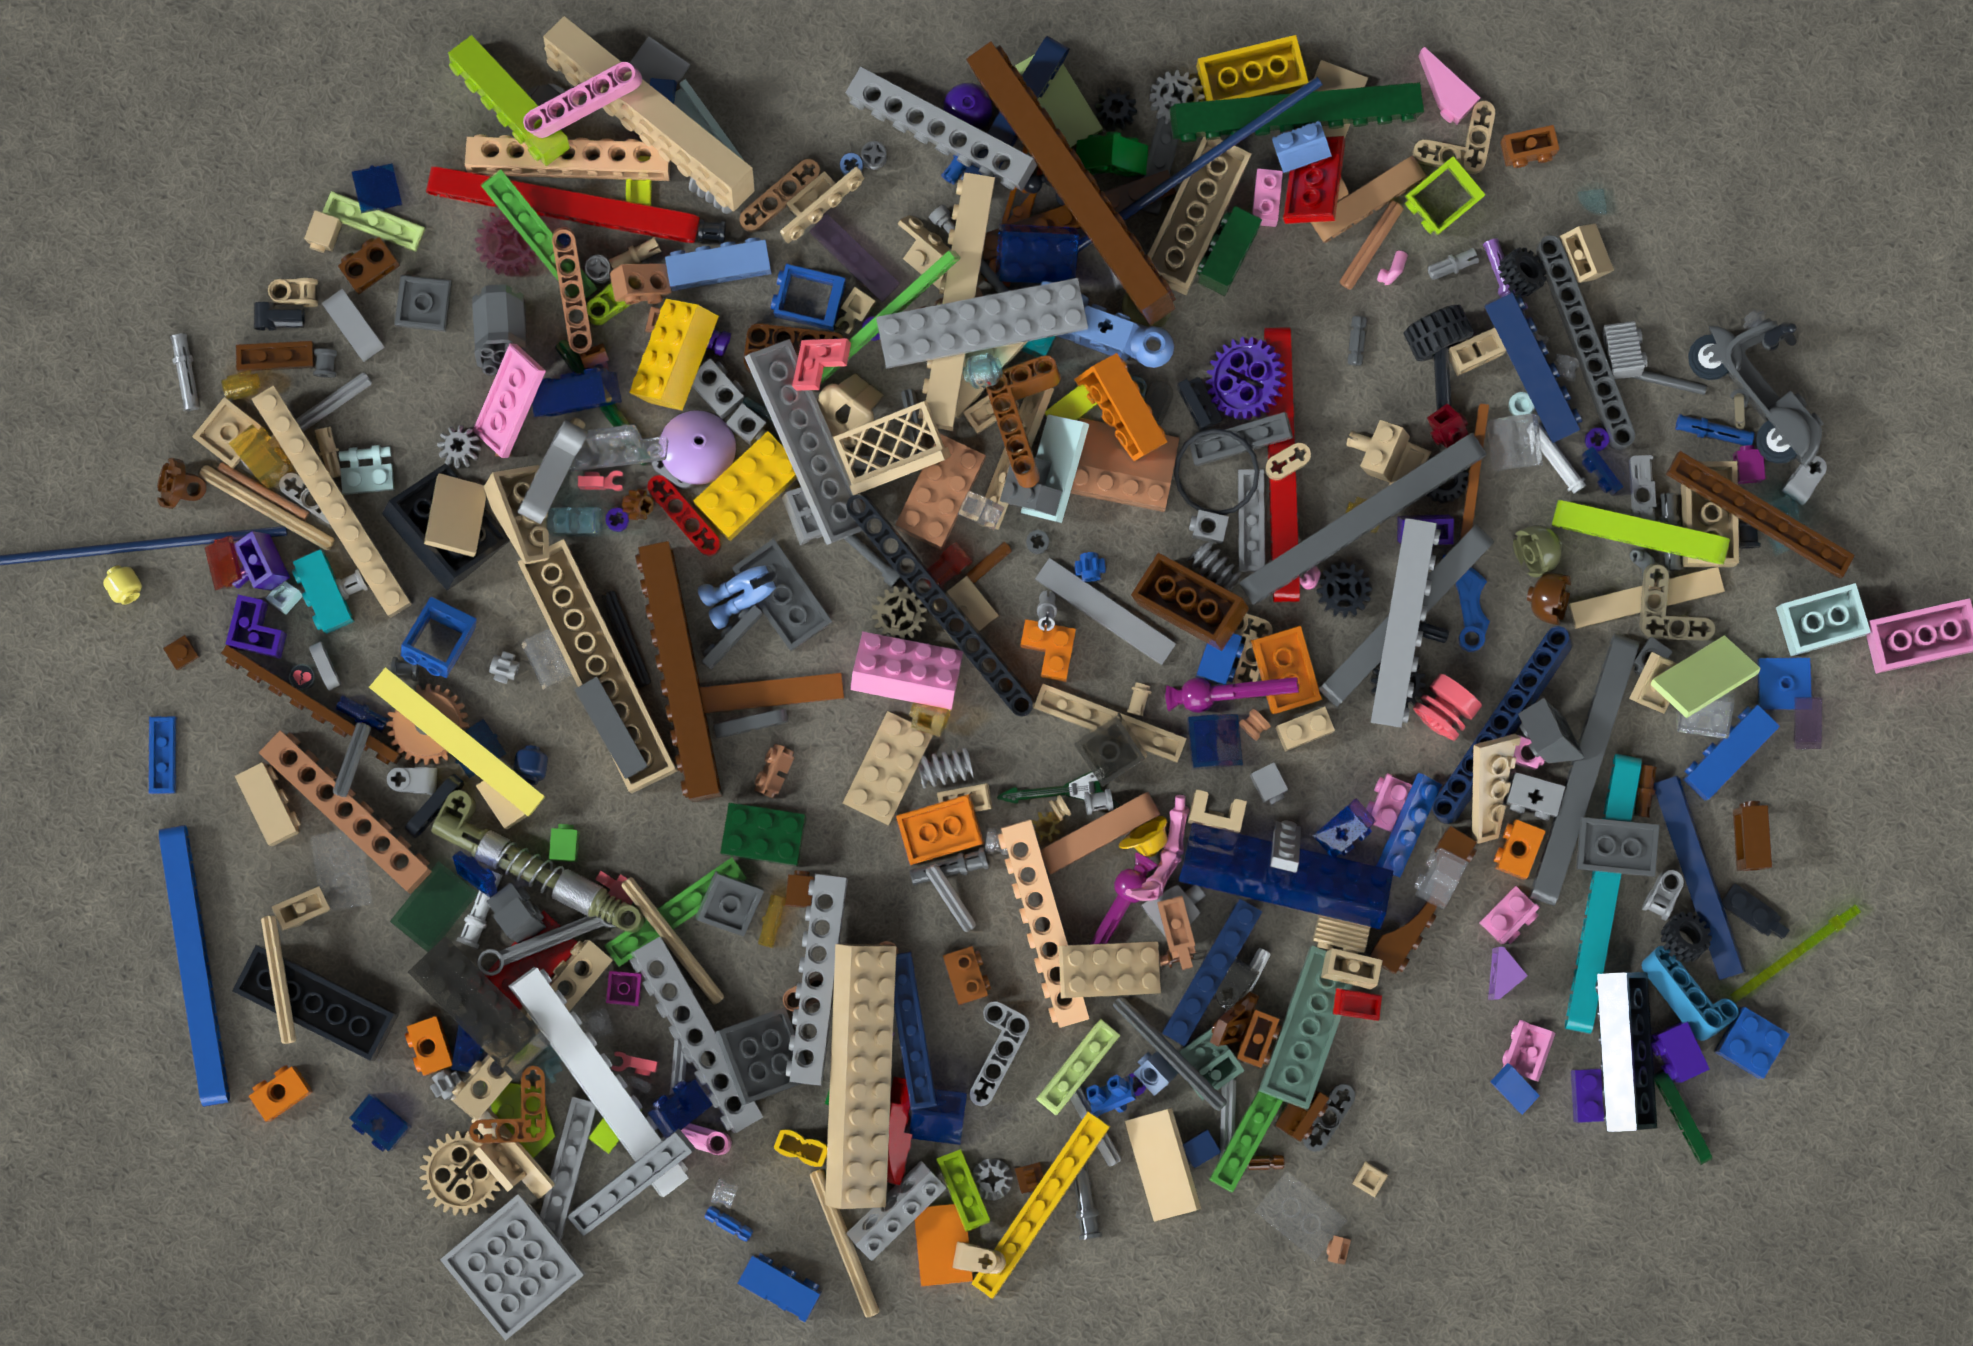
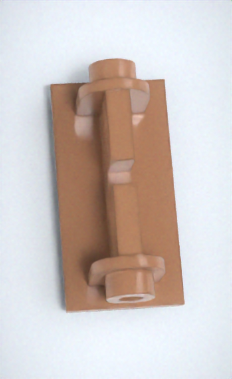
[754,744,794,799]

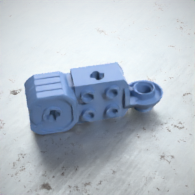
[1041,281,1174,368]

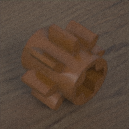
[622,489,653,521]

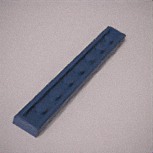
[1654,776,1746,980]

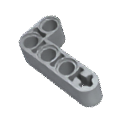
[518,420,588,524]
[970,1002,1029,1106]

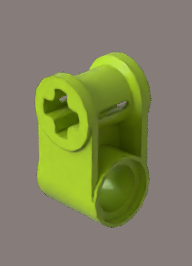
[586,283,630,326]

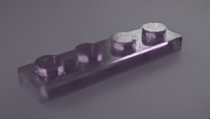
[809,214,900,303]

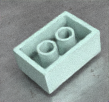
[1776,583,1871,656]

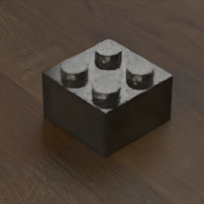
[1074,713,1148,787]

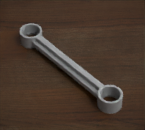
[477,916,616,976]

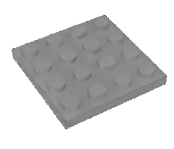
[440,1193,586,1341]

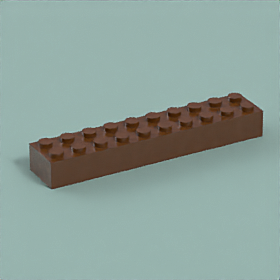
[635,541,722,803]

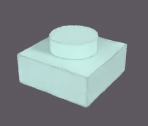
[266,581,303,614]

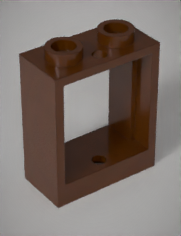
[1733,801,1772,871]

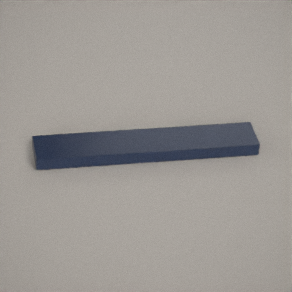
[894,952,937,1111]

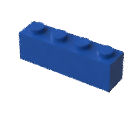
[1682,705,1780,801]

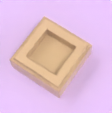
[1352,1161,1388,1197]

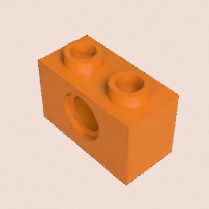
[1494,820,1545,880]
[405,1016,456,1076]
[249,1065,313,1122]

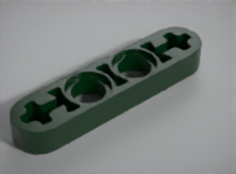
[1654,1070,1713,1165]

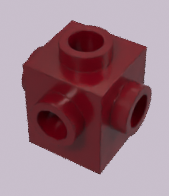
[1427,404,1469,448]

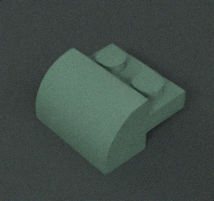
[1178,1026,1245,1100]

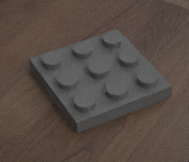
[715,1007,807,1106]

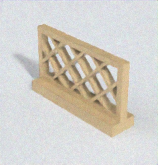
[833,400,951,495]

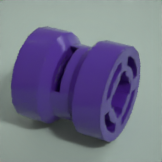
[706,328,731,357]

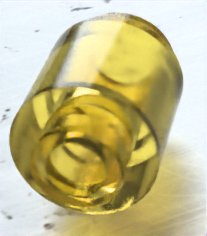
[221,369,261,400]

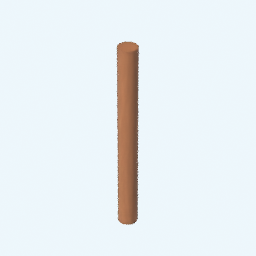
[217,462,310,521]

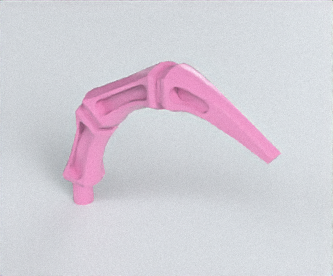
[1125,795,1190,901]

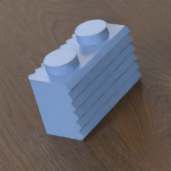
[1272,121,1331,173]

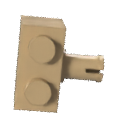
[1347,420,1410,483]

